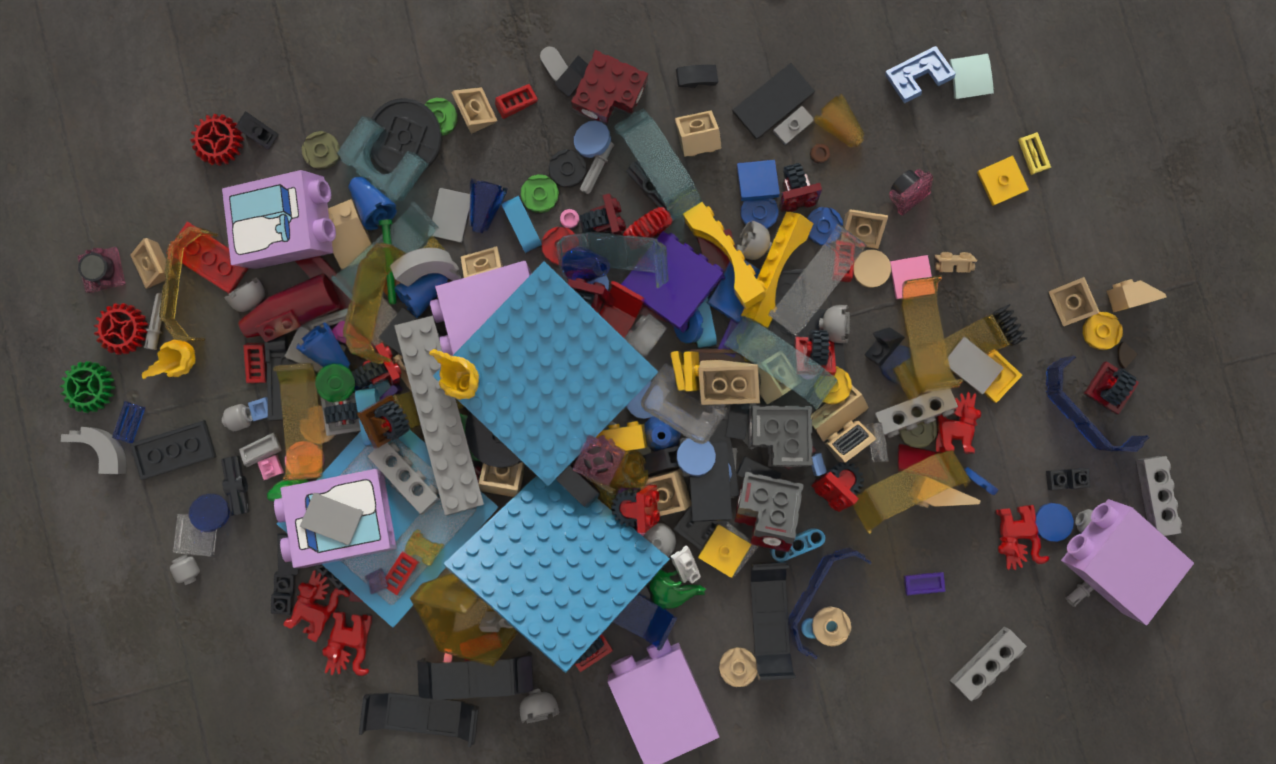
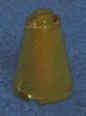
[813,94,864,147]
[593,450,648,489]

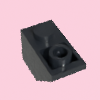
[640,446,680,475]

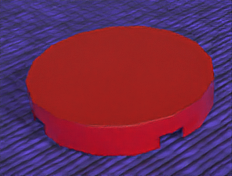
[542,227,579,265]

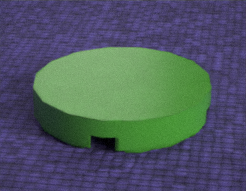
[425,98,458,136]
[521,174,559,213]

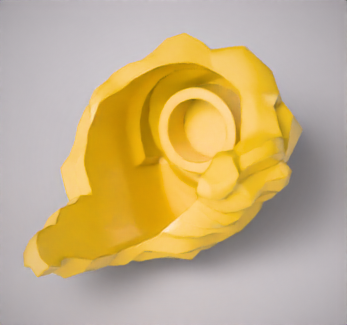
[142,339,195,379]
[429,349,479,400]

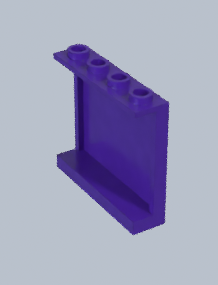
[621,231,726,333]

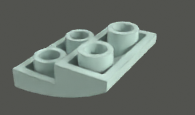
[950,54,994,99]

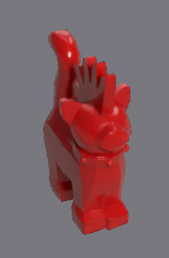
[936,392,981,454]
[995,505,1049,570]
[283,570,350,642]
[322,611,373,676]

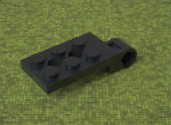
[265,334,309,421]

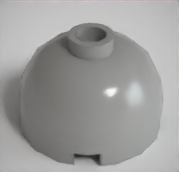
[737,221,772,260]
[224,277,265,312]
[819,305,850,343]
[643,523,676,557]
[520,689,559,723]

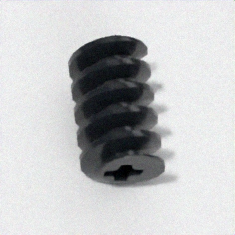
[989,304,1028,346]

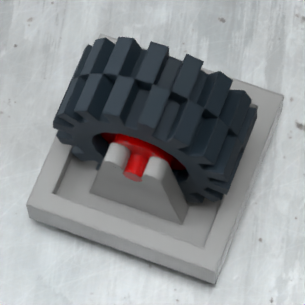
[321,393,361,436]

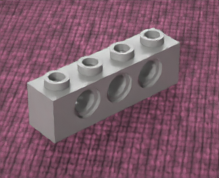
[874,385,958,438]
[368,441,440,515]
[1136,456,1182,536]
[950,627,1027,701]

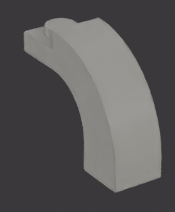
[390,248,461,286]
[61,427,126,474]

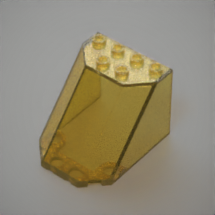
[410,573,518,667]

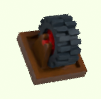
[357,395,410,449]

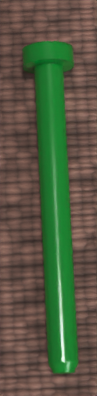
[379,219,397,305]

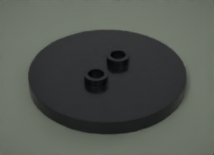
[366,98,442,176]
[465,412,522,468]

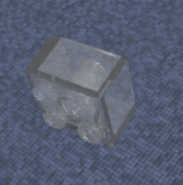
[624,314,667,358]

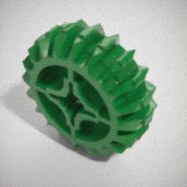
[60,361,115,413]

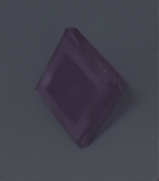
[365,568,388,595]

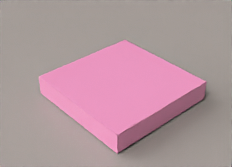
[890,255,935,299]

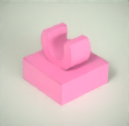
[257,455,284,480]

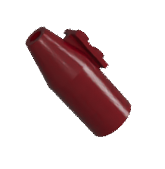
[238,273,340,342]

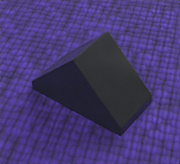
[554,56,588,97]

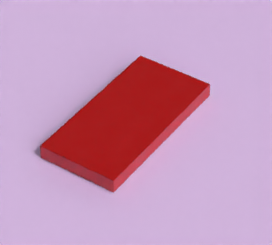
[166,222,249,294]

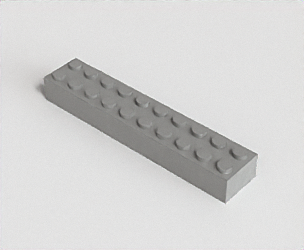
[394,316,484,516]

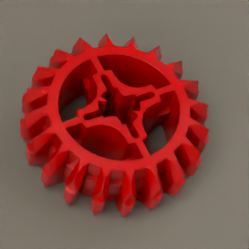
[190,114,244,166]
[623,207,672,249]
[93,303,149,355]

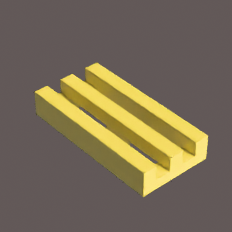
[1018,132,1051,175]

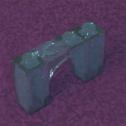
[337,116,428,201]

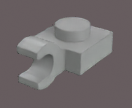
[479,612,513,632]

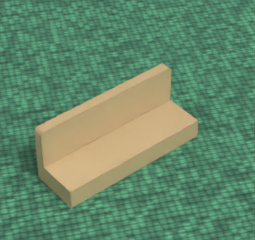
[811,385,868,442]

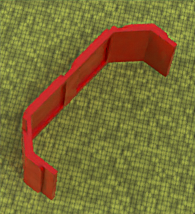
[599,281,645,339]

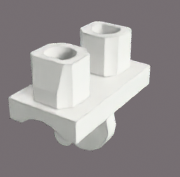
[671,546,701,583]

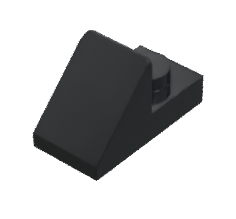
[235,111,279,150]
[864,327,905,367]

